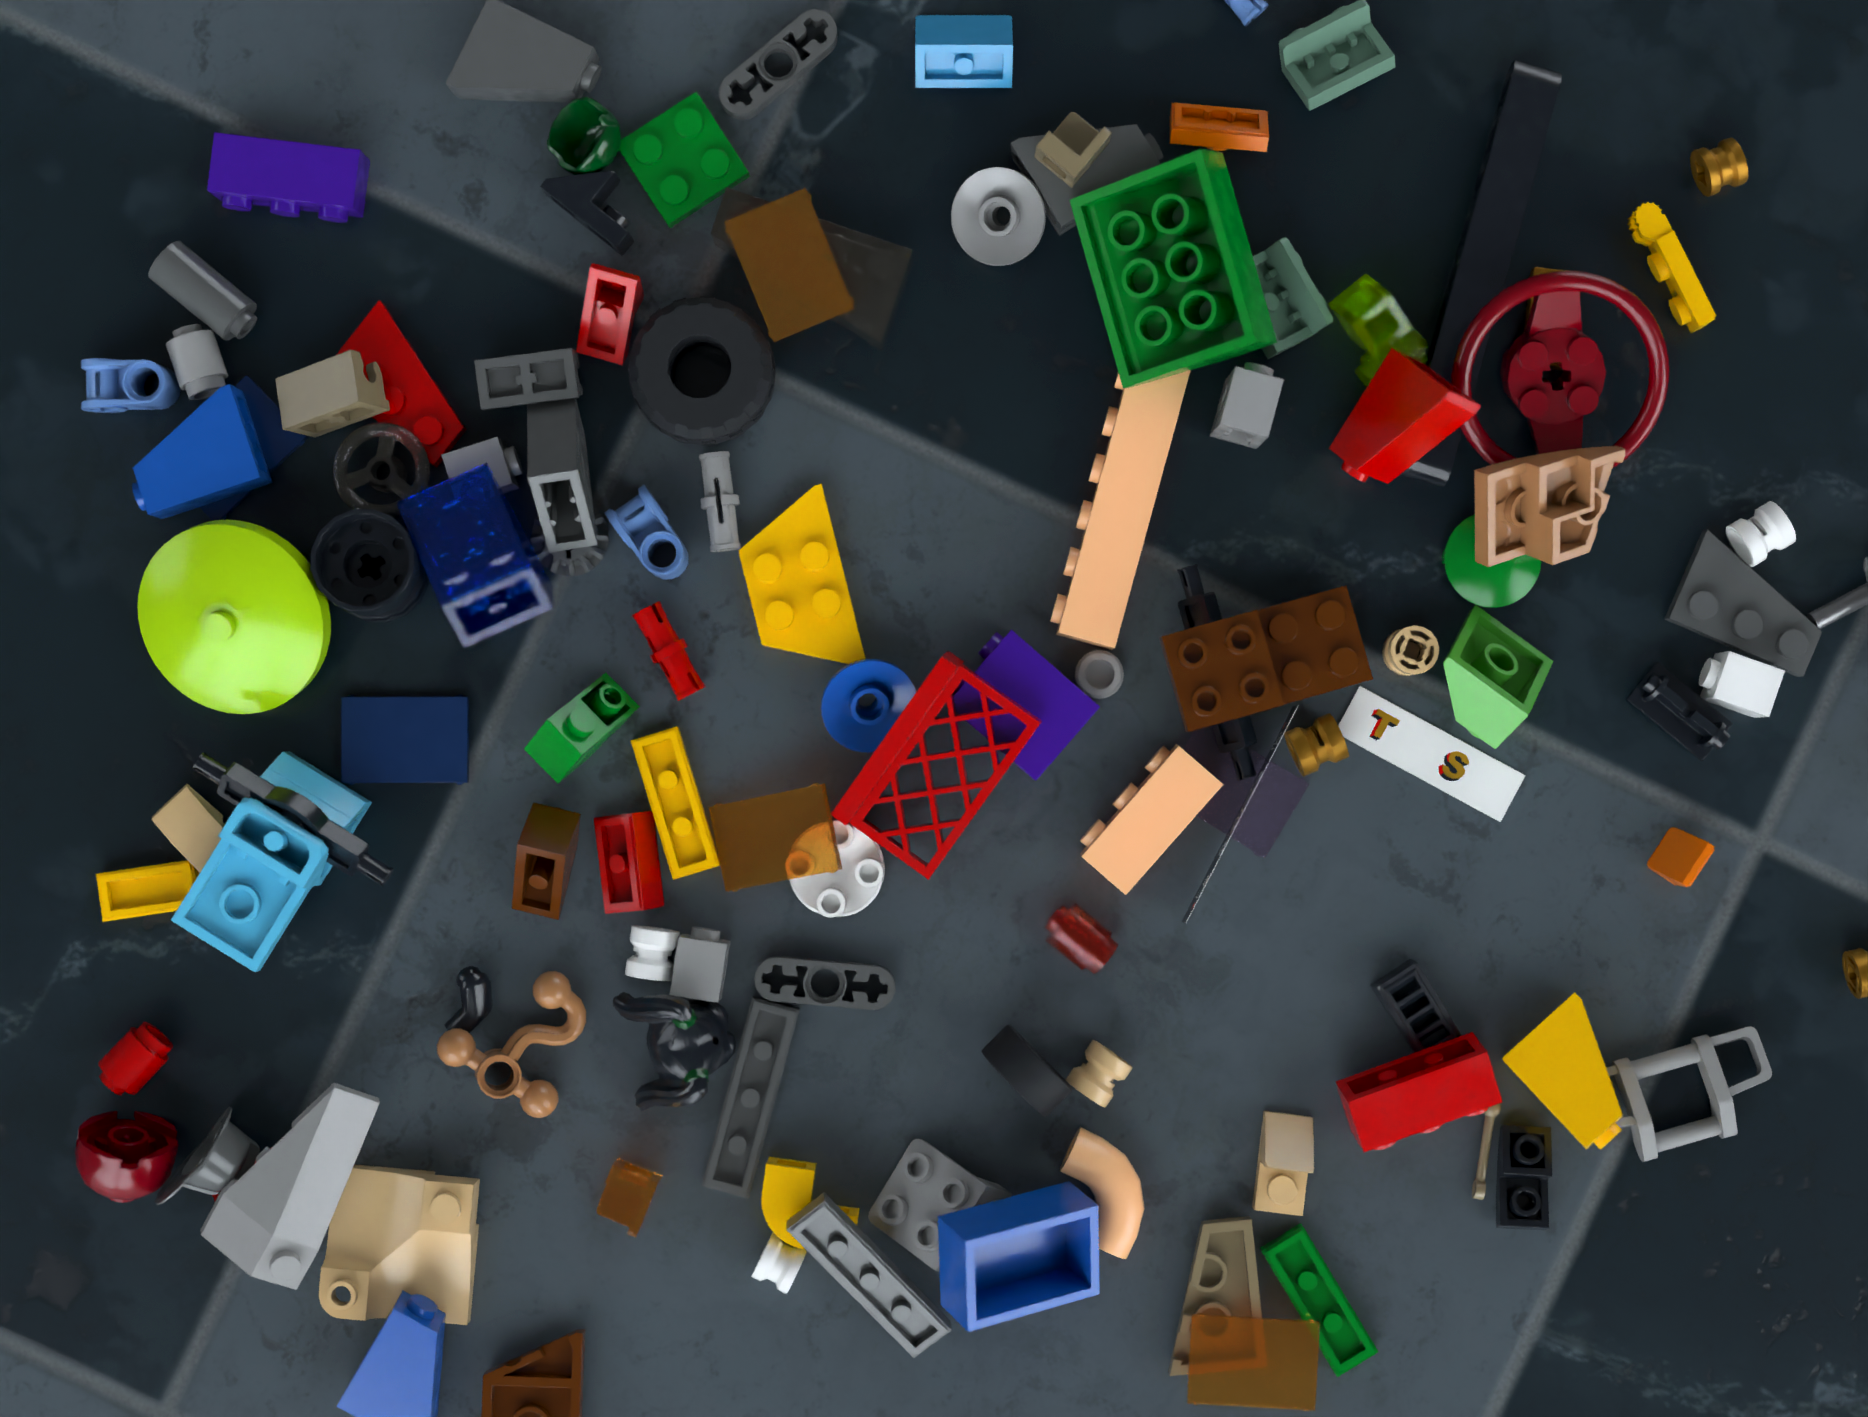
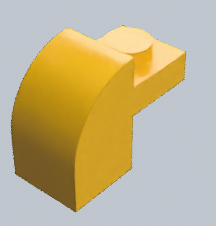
[761,1157,860,1249]

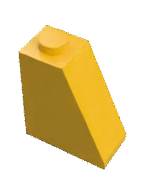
[1502,992,1623,1150]

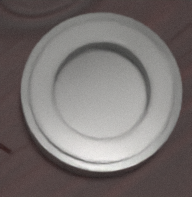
[1074,650,1124,699]

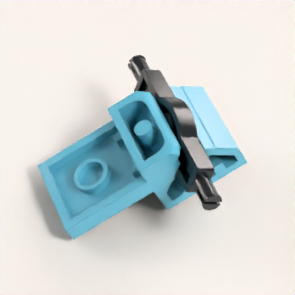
[171,751,394,972]

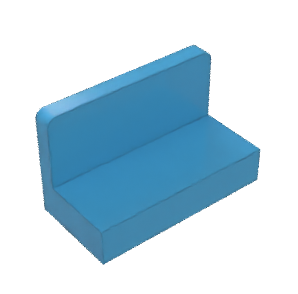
[915,15,1013,88]

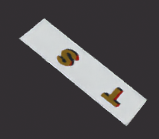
[1338,686,1526,822]

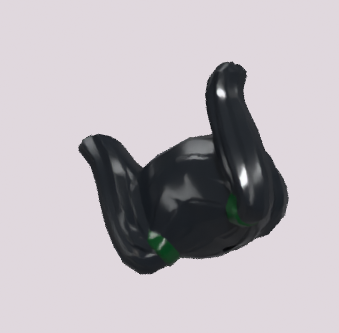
[613,992,736,1111]

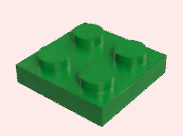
[619,91,750,229]

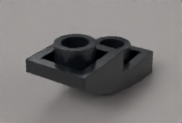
[1496,1125,1552,1230]

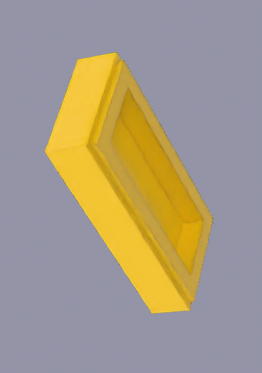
[96,860,199,922]

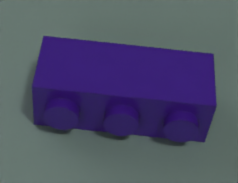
[207,132,370,223]

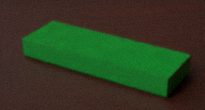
[1259,1223,1379,1377]

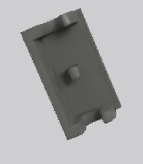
[474,348,583,410]

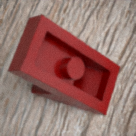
[576,263,644,365]

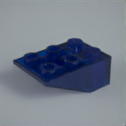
[397,462,553,648]

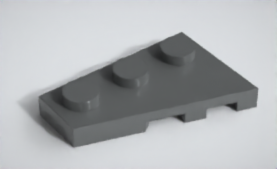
[1664,529,1822,677]

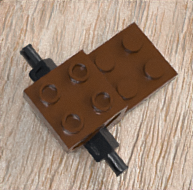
[1159,564,1373,781]

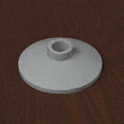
[951,167,1046,266]

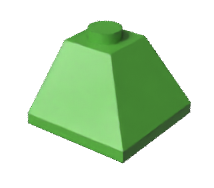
[1443,605,1554,749]

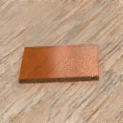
[724,188,855,342]
[709,783,842,892]
[1187,1313,1320,1412]

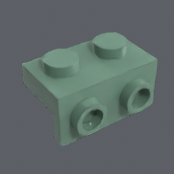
[1279,0,1395,111]
[1253,237,1333,359]

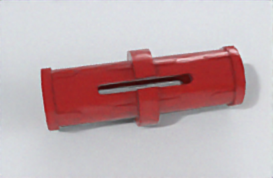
[632,601,706,701]

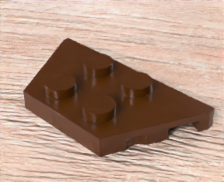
[481,1329,585,1417]

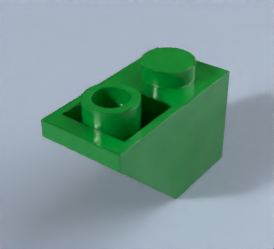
[524,673,640,784]

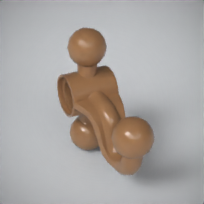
[437,971,586,1118]

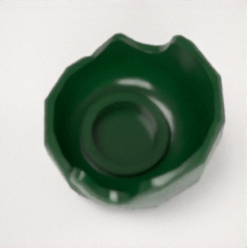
[547,97,621,175]

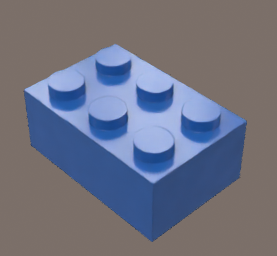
[938,1181,1100,1332]

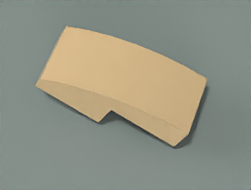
[152,784,225,872]

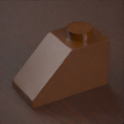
[512,802,581,920]

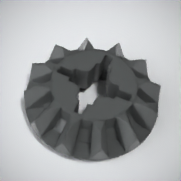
[530,508,609,576]

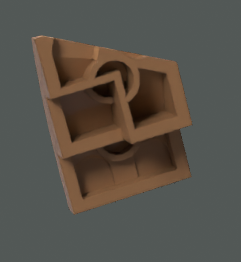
[1474,446,1625,567]

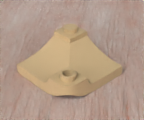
[319,1164,480,1325]

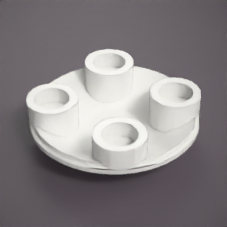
[787,820,885,918]

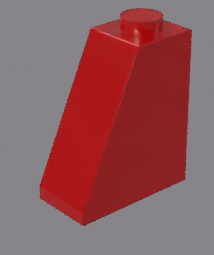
[1329,348,1481,484]

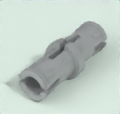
[699,451,741,552]

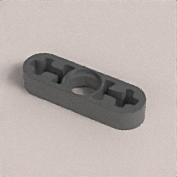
[719,9,838,120]
[754,956,896,1010]

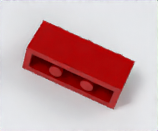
[1335,1032,1502,1152]

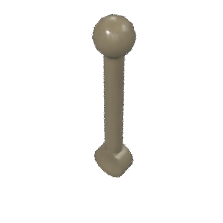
[1472,1103,1501,1200]

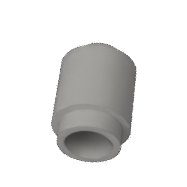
[166,324,228,400]

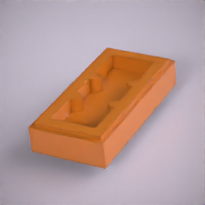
[1169,102,1269,152]

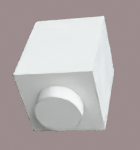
[1699,651,1785,718]

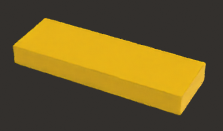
[631,726,721,880]

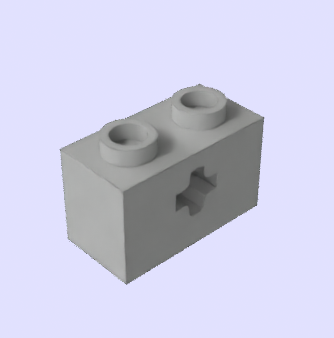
[1210,363,1284,449]

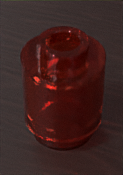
[1044,903,1119,974]

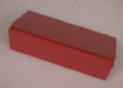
[594,811,664,914]

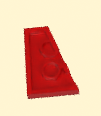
[335,300,467,467]

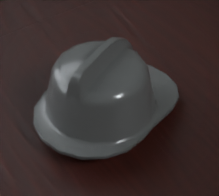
[155,1106,260,1205]

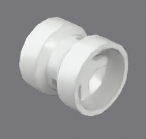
[1726,501,1796,567]
[625,925,680,981]

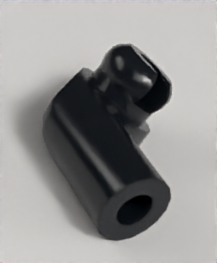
[445,966,493,1033]

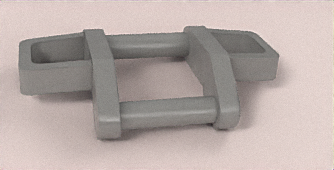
[1606,1026,1772,1162]

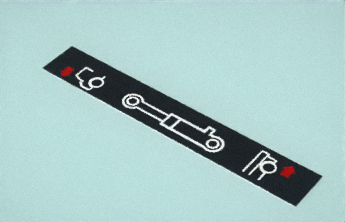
[1182,705,1299,923]

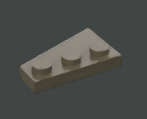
[1168,1216,1267,1376]

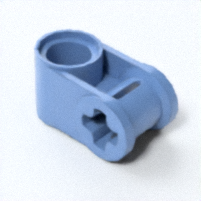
[81,358,181,413]
[604,485,689,580]

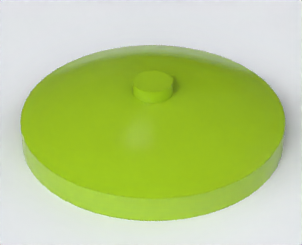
[137,520,331,714]

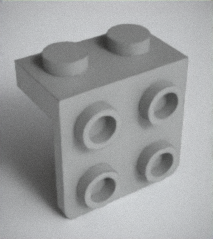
[868,1139,1012,1272]

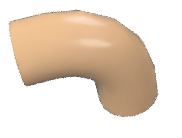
[1060,1127,1144,1259]

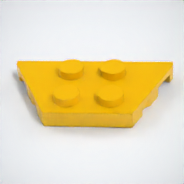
[738,484,866,664]

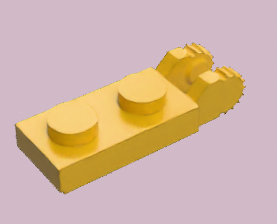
[1628,201,1716,333]

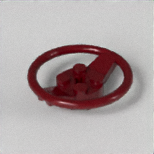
[1451,271,1669,468]

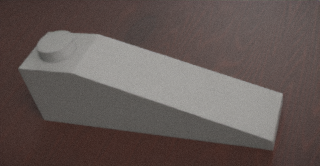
[200,1083,380,1290]

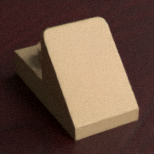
[1252,1111,1314,1216]

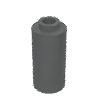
[148,241,257,341]

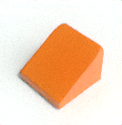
[1647,827,1715,887]

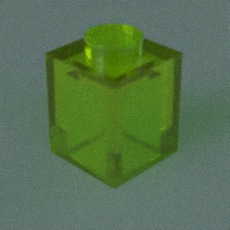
[1328,273,1413,359]

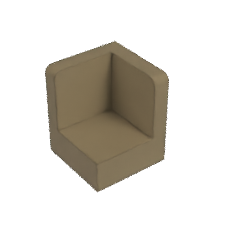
[1034,112,1112,188]

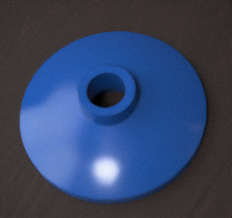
[821,659,916,753]

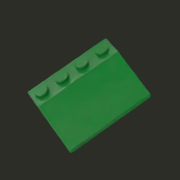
[1069,149,1277,388]

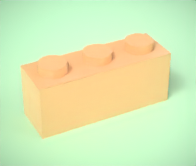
[1080,744,1223,895]

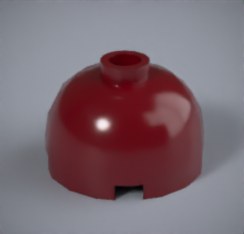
[75,1111,178,1203]

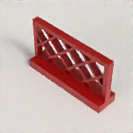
[830,650,1042,880]

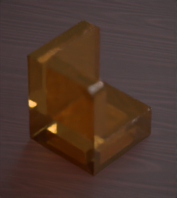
[596,1158,663,1238]

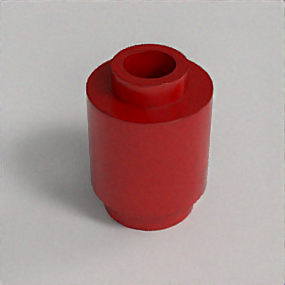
[98,1022,173,1095]

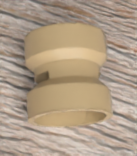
[1382,625,1439,676]
[1065,1040,1133,1108]

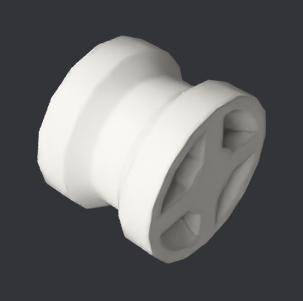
[751,1232,807,1294]

